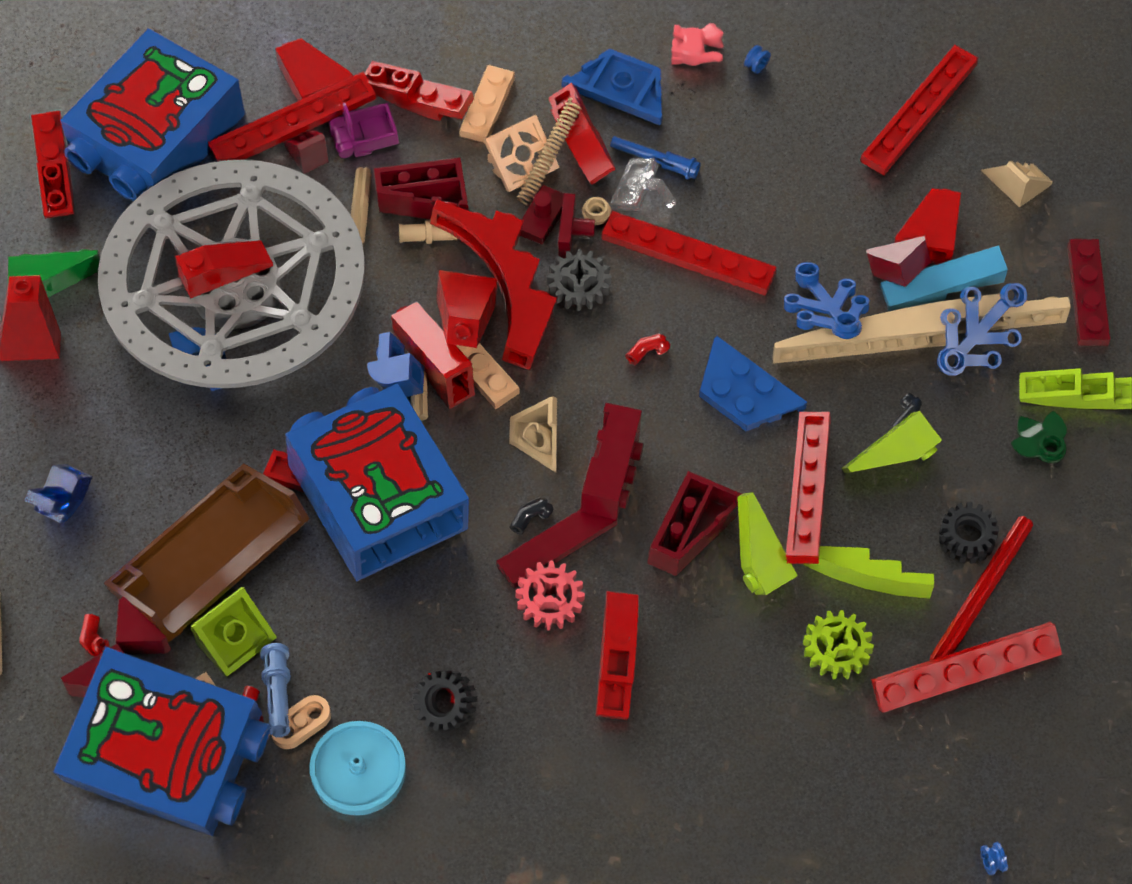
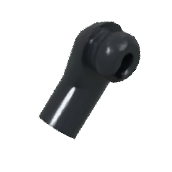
[891,393,922,428]
[509,497,553,535]

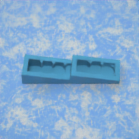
[880,245,1008,311]

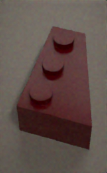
[373,157,468,219]
[580,402,644,520]
[647,471,741,576]

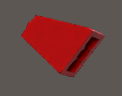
[275,38,353,101]
[894,188,961,265]

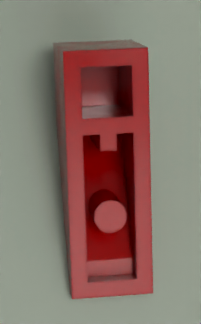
[175,240,273,299]

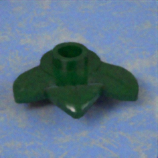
[1011,411,1067,463]

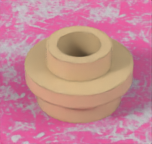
[582,197,611,225]

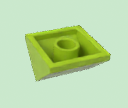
[191,587,277,677]

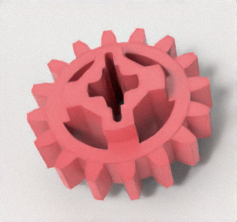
[515,561,585,631]

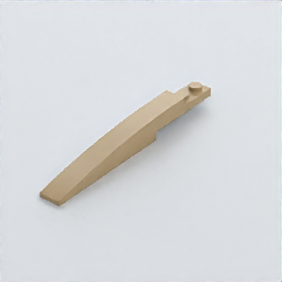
[772,294,1071,364]

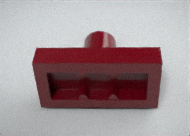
[520,185,564,245]
[558,193,595,259]

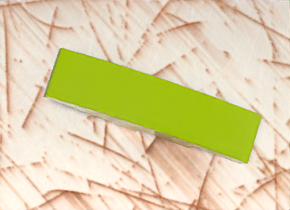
[1019,368,1132,410]
[803,546,934,599]

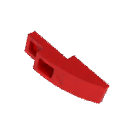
[365,61,474,121]
[548,83,616,185]
[31,110,74,218]
[595,591,639,720]

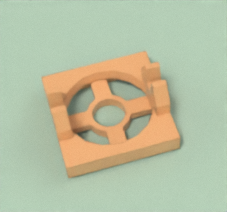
[483,115,560,192]

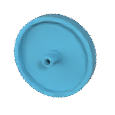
[310,721,406,815]

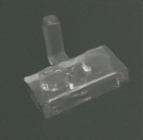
[610,158,676,211]

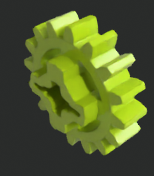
[803,610,874,680]

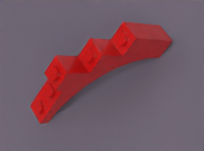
[430,199,557,371]

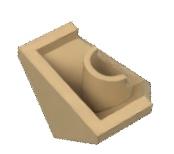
[981,161,1053,207]
[509,396,557,473]

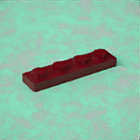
[1067,239,1110,346]

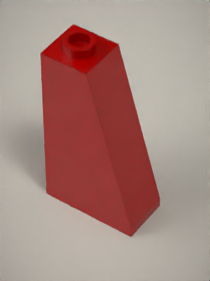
[437,270,498,348]
[0,275,61,361]
[391,302,475,409]

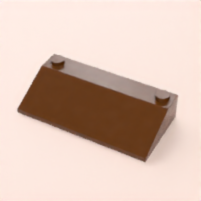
[104,463,310,643]

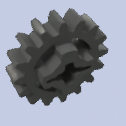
[547,249,611,311]

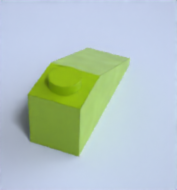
[841,411,942,473]
[738,492,798,595]

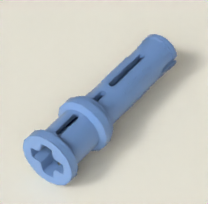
[260,643,291,737]

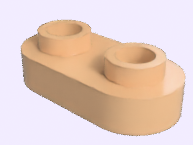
[271,695,331,749]

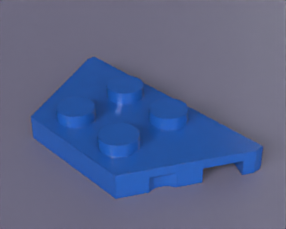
[562,49,662,125]
[699,336,807,431]

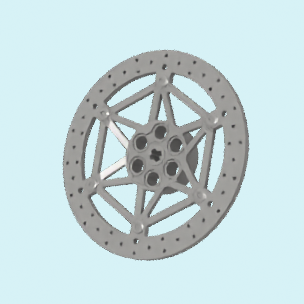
[98,160,365,388]

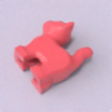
[672,23,724,66]

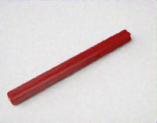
[929,516,1033,661]

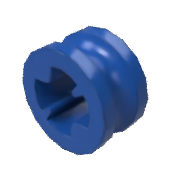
[744,45,771,74]
[980,842,1008,875]

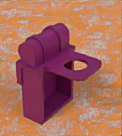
[329,103,399,158]

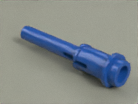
[610,136,701,180]

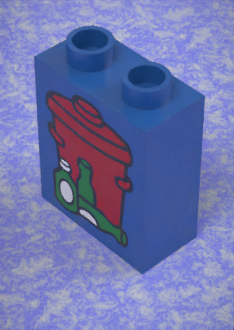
[60,28,245,201]
[285,383,469,582]
[53,647,271,836]

